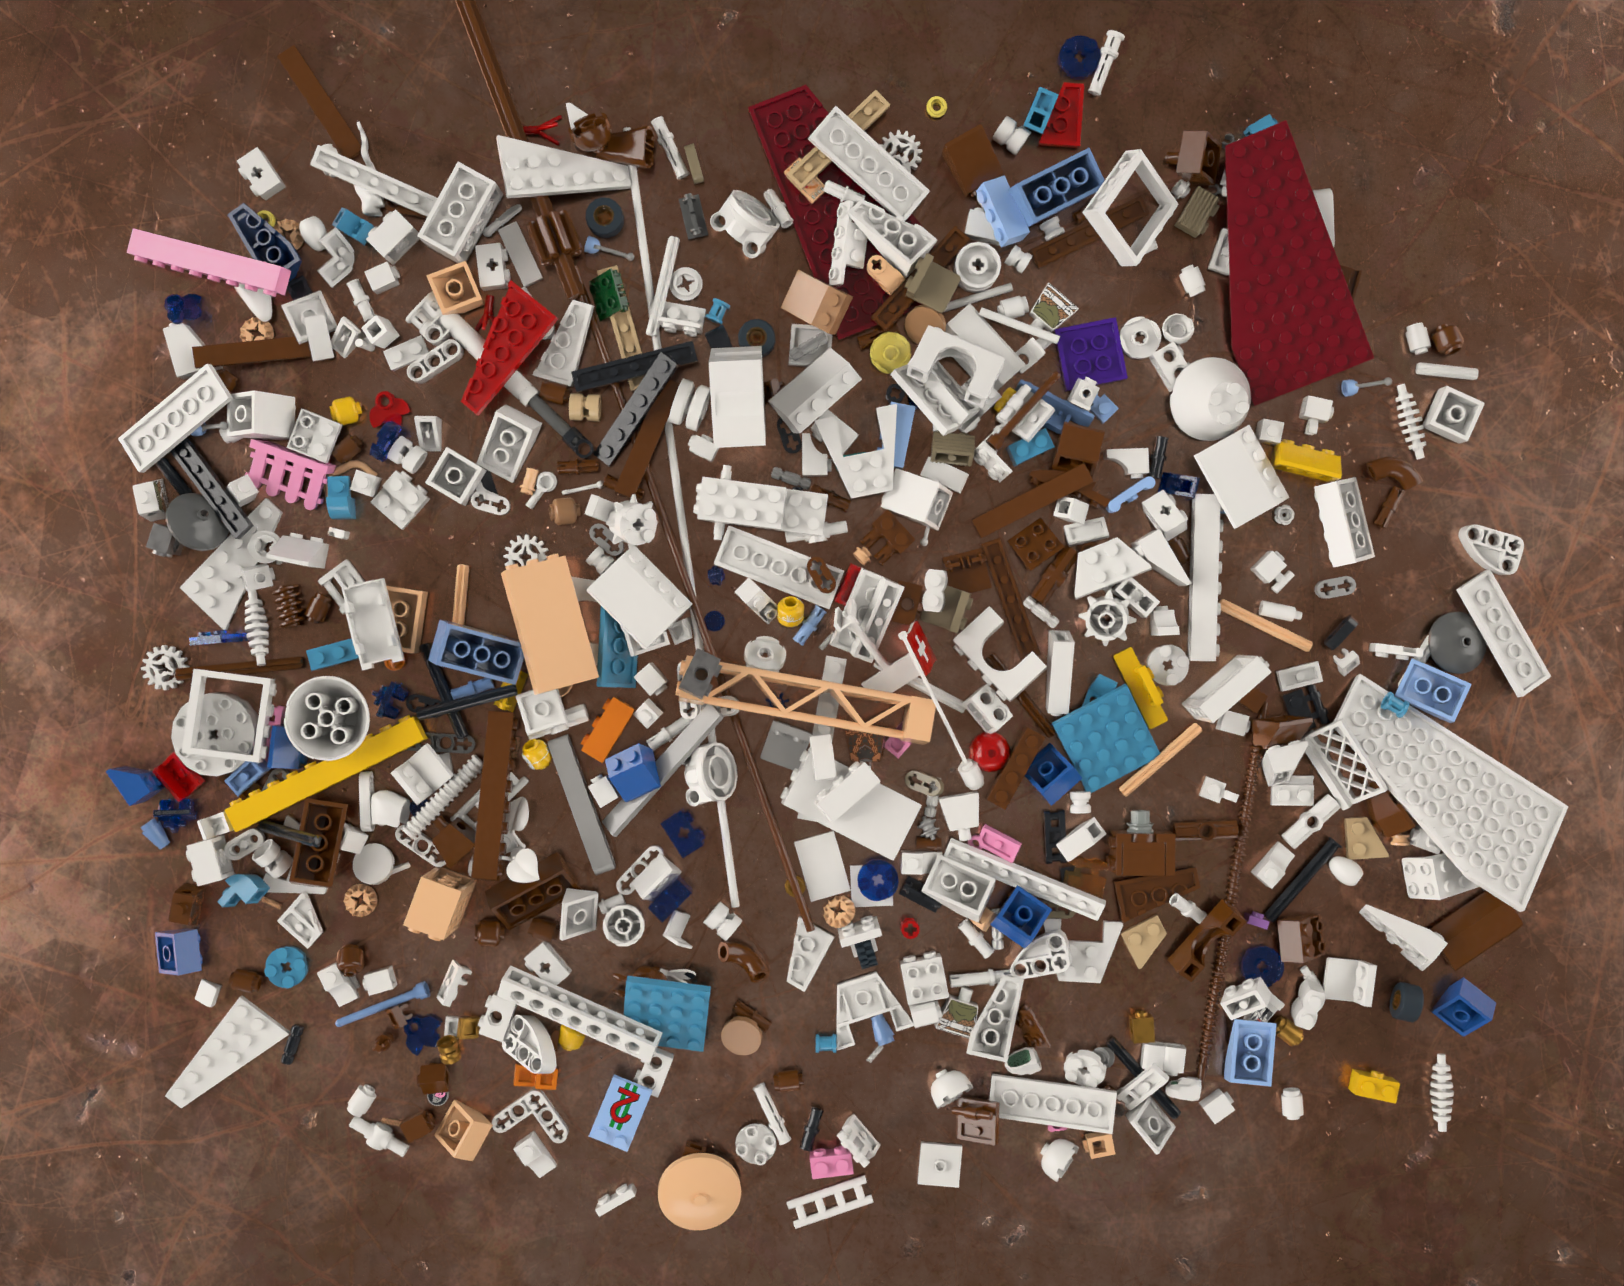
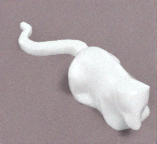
[354,121,385,217]

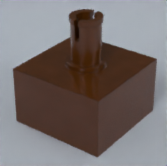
[1165,131,1222,185]

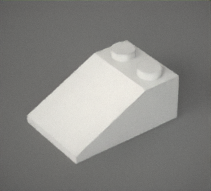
[476,404,542,483]
[1130,529,1191,586]
[266,533,329,569]
[922,854,996,923]

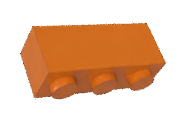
[581,696,636,763]

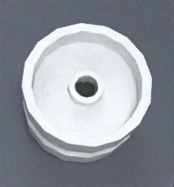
[953,242,1001,293]
[669,378,711,432]

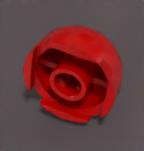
[969,732,1011,772]

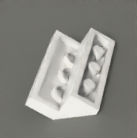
[946,303,1026,391]
[890,358,980,436]
[829,568,905,663]

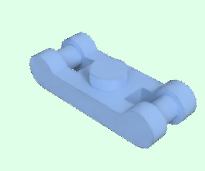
[1105,476,1155,513]

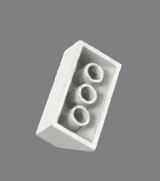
[768,348,862,433]
[1314,477,1375,567]

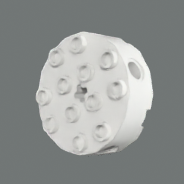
[171,692,258,776]

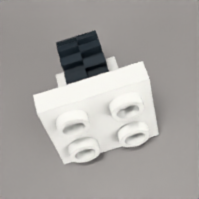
[837,916,882,970]

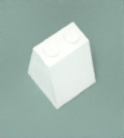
[227,391,296,440]
[881,468,953,531]

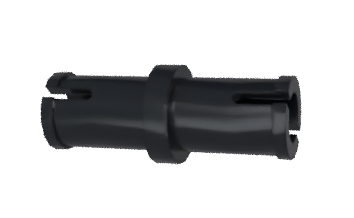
[1149,436,1169,479]
[799,1107,824,1152]

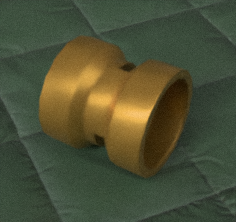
[436,1035,461,1065]

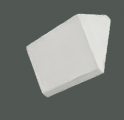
[631,853,682,901]
[560,888,598,941]
[1125,1096,1176,1155]

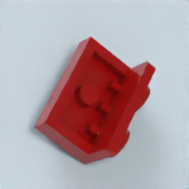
[152,751,205,802]

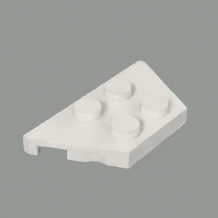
[1075,537,1152,600]

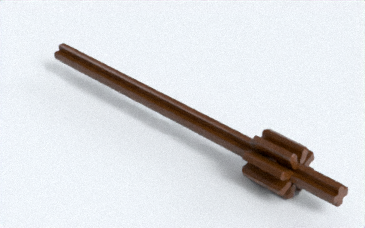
[455,0,585,300]

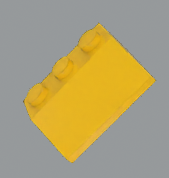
[1270,439,1342,482]

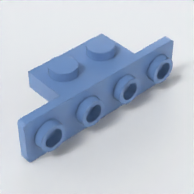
[1015,379,1095,434]

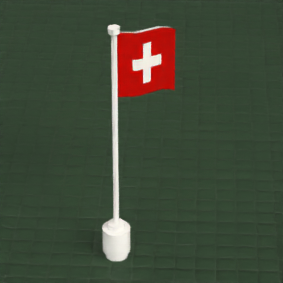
[898,621,985,790]

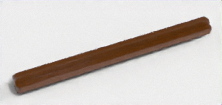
[175,657,303,681]

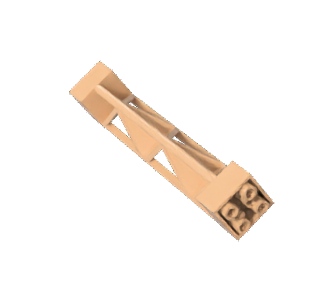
[676,655,936,745]

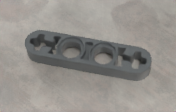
[406,732,477,753]

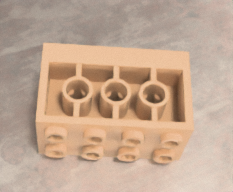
[403,867,477,941]

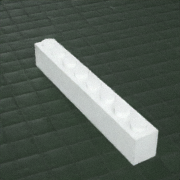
[1187,494,1223,661]

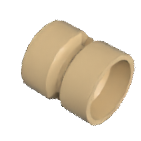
[569,393,601,421]

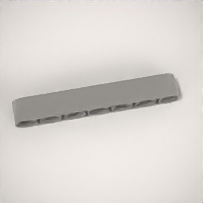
[548,734,616,875]

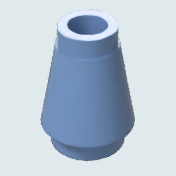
[140,818,170,849]
[871,1014,895,1046]

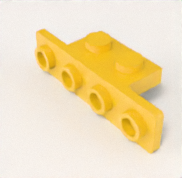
[1113,647,1168,729]

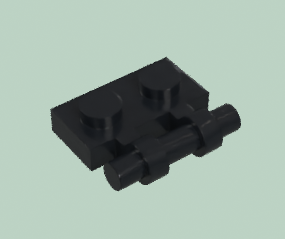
[1281,684,1330,731]

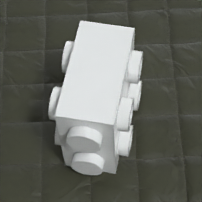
[899,951,949,1005]

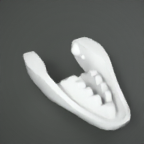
[235,284,272,322]

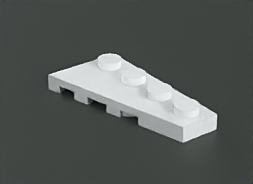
[532,300,594,387]

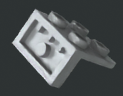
[760,719,813,770]

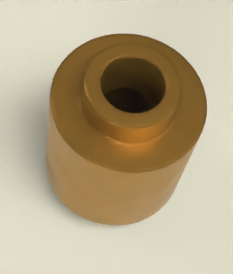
[1274,1016,1304,1046]

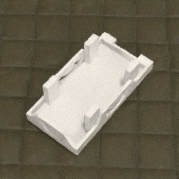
[342,578,405,670]

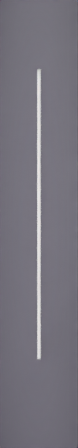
[623,127,740,908]

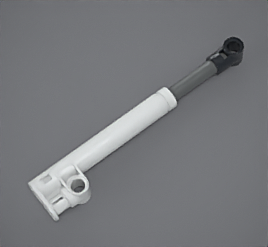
[406,291,596,460]

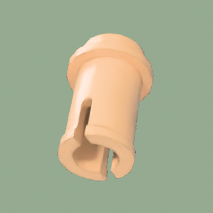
[520,468,540,495]

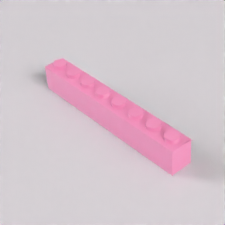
[127,229,291,297]

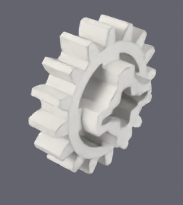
[879,130,923,173]
[503,534,548,566]
[141,645,189,690]

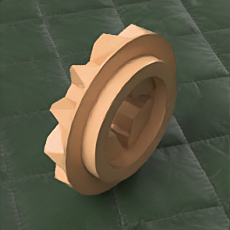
[273,219,304,250]
[240,317,274,342]
[343,884,378,917]
[823,895,855,928]

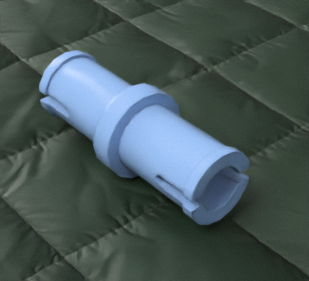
[792,605,827,646]

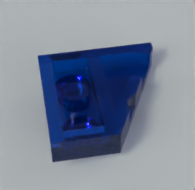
[189,630,250,646]

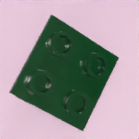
[588,268,629,322]

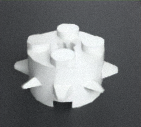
[606,494,658,549]
[1078,590,1136,646]

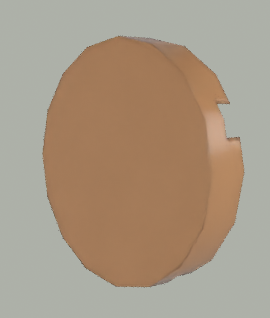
[905,305,946,345]
[721,1016,762,1055]

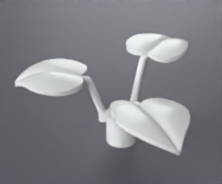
[468,797,539,883]

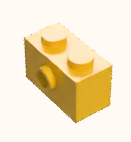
[1348,1069,1400,1104]

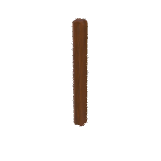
[986,653,1056,738]

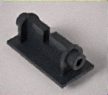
[899,876,942,913]

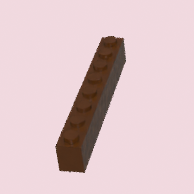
[471,711,519,881]

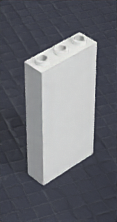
[780,747,922,861]

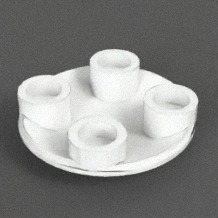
[735,1123,777,1165]

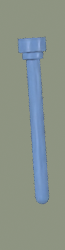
[335,981,430,1027]

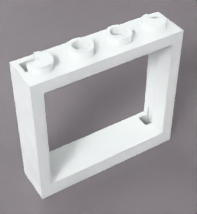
[1082,149,1179,266]
[1181,655,1271,723]
[181,669,277,763]

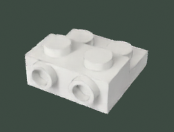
[371,471,430,530]

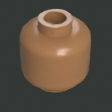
[549,497,580,525]

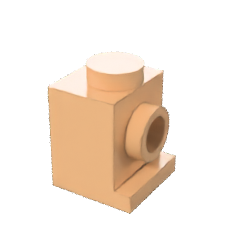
[1082,1132,1115,1159]

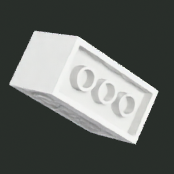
[417,162,503,263]

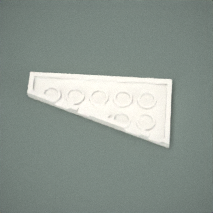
[180,498,283,631]

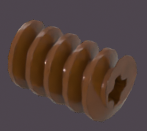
[273,584,305,629]

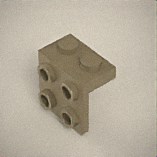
[905,253,961,313]
[921,586,974,633]

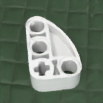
[1458,524,1524,575]
[1010,930,1072,980]
[502,1015,557,1074]

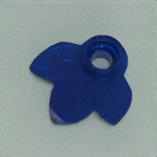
[164,294,202,324]
[404,1016,441,1056]

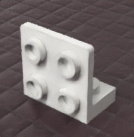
[658,301,706,337]
[391,743,453,805]
[1323,957,1377,1007]

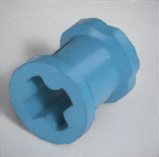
[705,298,730,325]
[1381,692,1410,718]
[816,1034,836,1053]

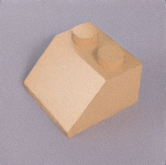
[426,261,483,315]
[434,1099,493,1161]

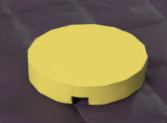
[870,332,911,374]

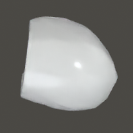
[371,790,410,827]

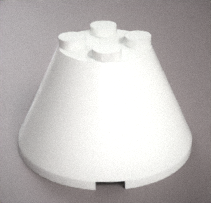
[1170,357,1251,441]
[284,676,370,761]

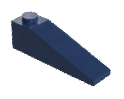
[227,203,302,281]

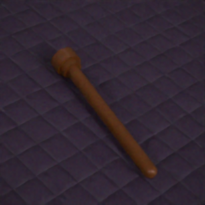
[986,371,1061,452]

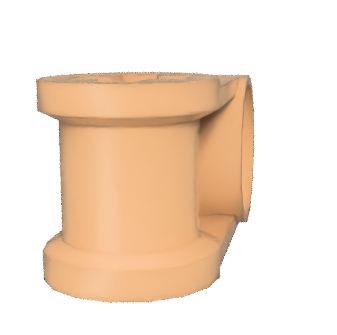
[866,255,905,295]

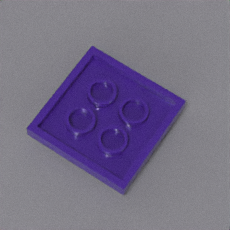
[1054,317,1128,391]

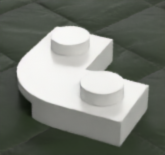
[317,227,354,287]

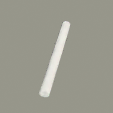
[944,283,1013,312]
[979,308,1060,344]

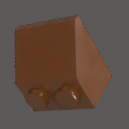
[1252,714,1313,749]

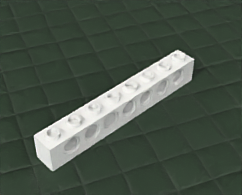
[497,965,662,1063]

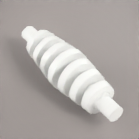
[1395,384,1426,460]
[245,590,269,666]
[1430,1053,1454,1132]

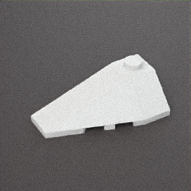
[847,199,937,278]

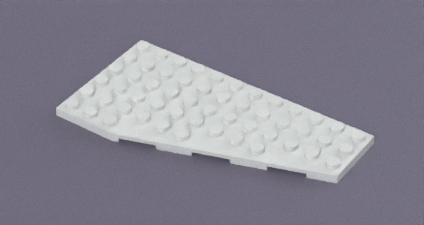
[1334,674,1569,912]

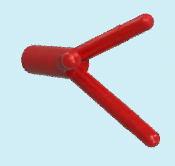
[523,115,562,145]
[474,295,494,332]

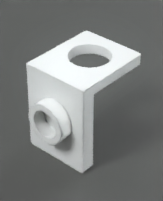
[663,910,693,949]

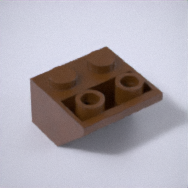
[1052,422,1105,477]
[1277,914,1325,963]

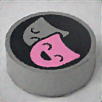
[427,1092,449,1106]

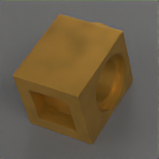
[1129,1011,1155,1044]

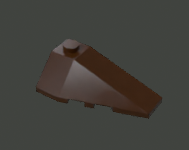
[1356,762,1415,838]

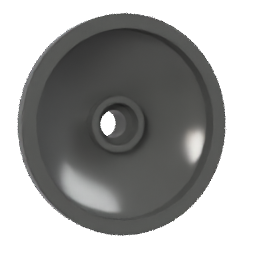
[166,493,229,551]
[1428,612,1487,674]

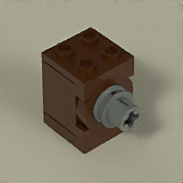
[1106,810,1176,876]

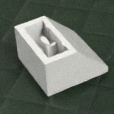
[1261,740,1309,787]

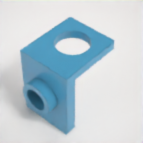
[1082,674,1118,706]

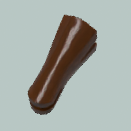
[596,126,655,168]

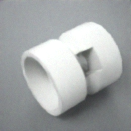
[992,116,1031,155]
[387,436,427,474]
[252,839,293,878]
[703,902,743,941]

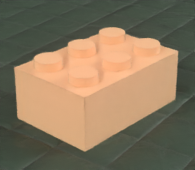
[387,586,428,653]

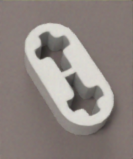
[471,491,511,515]

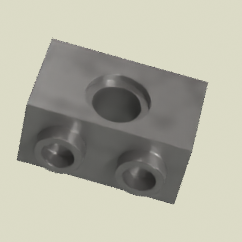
[146,523,184,558]
[679,648,722,700]

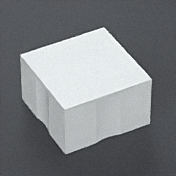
[709,346,766,448]

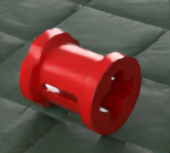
[900,917,920,939]

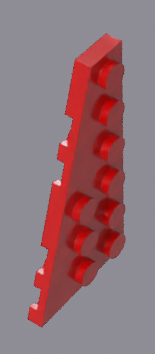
[461,280,558,416]

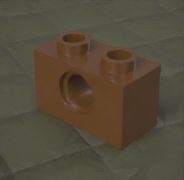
[890,580,925,626]

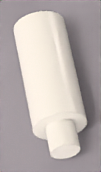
[1259,600,1302,622]

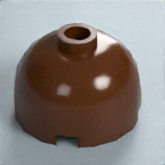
[568,113,612,153]

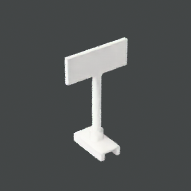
[834,598,920,703]

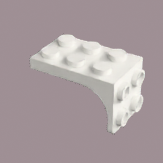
[1402,853,1479,900]

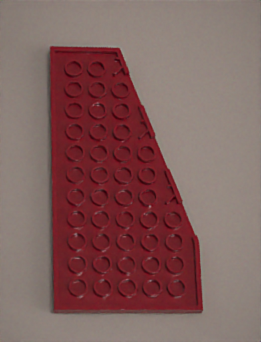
[748,85,955,341]
[1225,120,1374,406]

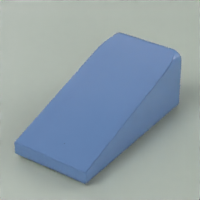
[225,759,271,797]

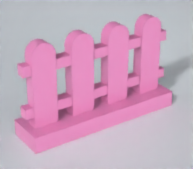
[245,439,336,510]

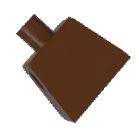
[432,815,476,868]

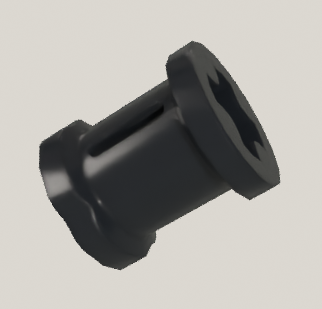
[885,384,905,403]

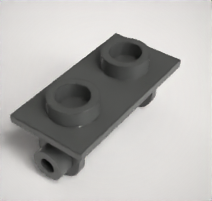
[679,193,708,240]

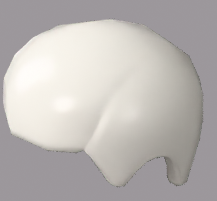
[1162,313,1195,345]

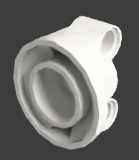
[710,190,780,258]
[682,743,738,806]

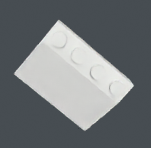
[1194,425,1290,529]
[586,545,692,650]

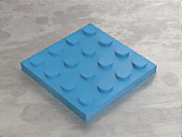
[1052,684,1160,793]
[624,976,711,1052]

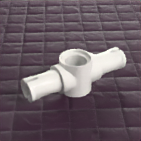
[785,520,848,543]
[349,1116,409,1157]

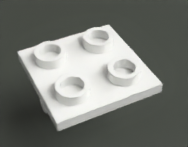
[974,424,1012,483]

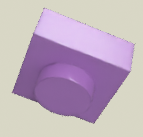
[1244,911,1269,929]

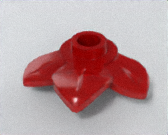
[369,391,410,431]

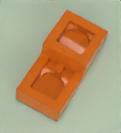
[513,1063,558,1090]

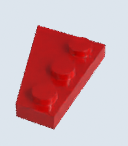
[1038,82,1084,148]

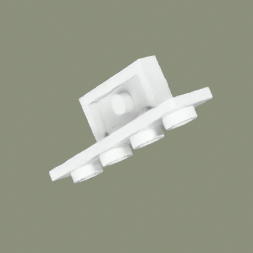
[829,201,867,286]

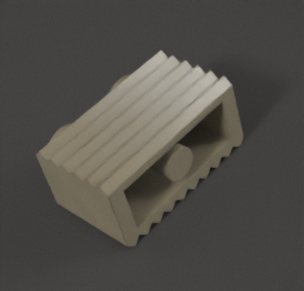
[1174,186,1220,238]
[930,431,975,467]

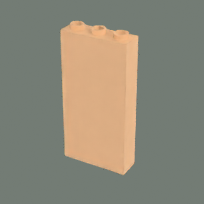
[501,553,599,695]

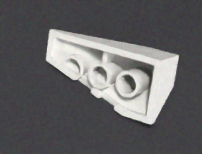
[1359,904,1448,971]
[966,975,1024,1063]

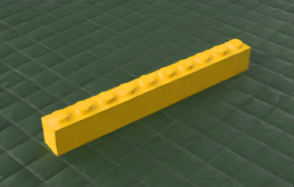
[225,715,428,832]

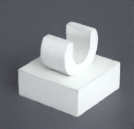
[1333,648,1360,677]

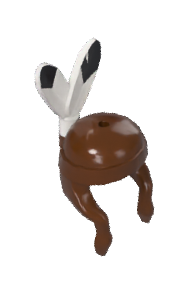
[612,965,696,997]

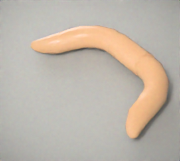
[324,460,378,501]

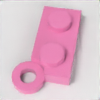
[968,824,1022,863]

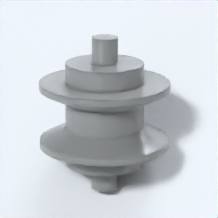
[917,816,940,840]
[1093,1047,1115,1068]

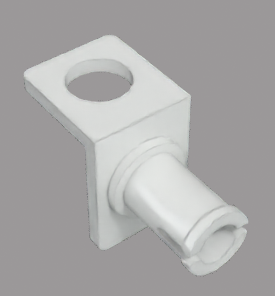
[1015,331,1053,374]

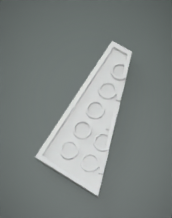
[496,135,631,198]
[165,996,290,1108]

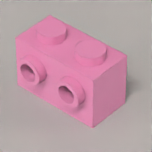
[810,1146,854,1179]

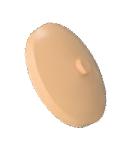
[658,1153,741,1230]

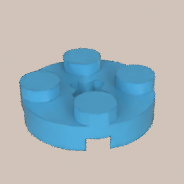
[264,946,309,988]

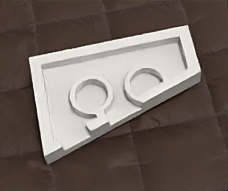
[786,916,835,992]

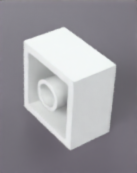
[366,209,419,265]
[1422,386,1485,444]
[425,447,487,506]
[186,835,235,886]

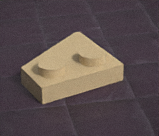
[1344,816,1389,860]
[1120,914,1167,969]

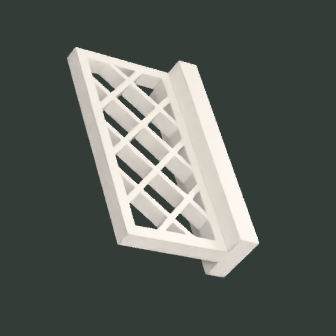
[1300,718,1388,810]

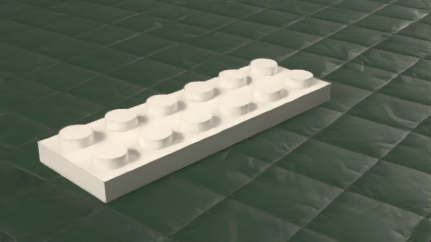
[808,106,930,221]
[118,364,233,473]
[714,525,844,609]
[1456,569,1551,697]
[989,1074,1117,1134]

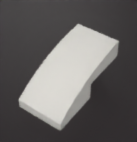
[303,314,334,362]
[920,457,969,494]
[809,734,837,781]

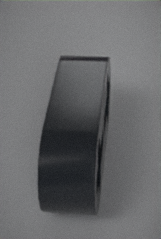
[777,417,802,454]
[1324,615,1359,651]
[406,694,443,718]

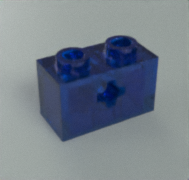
[660,808,705,858]
[648,876,693,923]

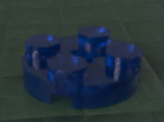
[1058,35,1101,79]
[369,420,402,463]
[857,859,899,901]
[1241,945,1284,987]

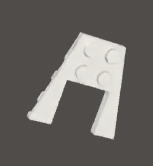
[814,404,897,499]

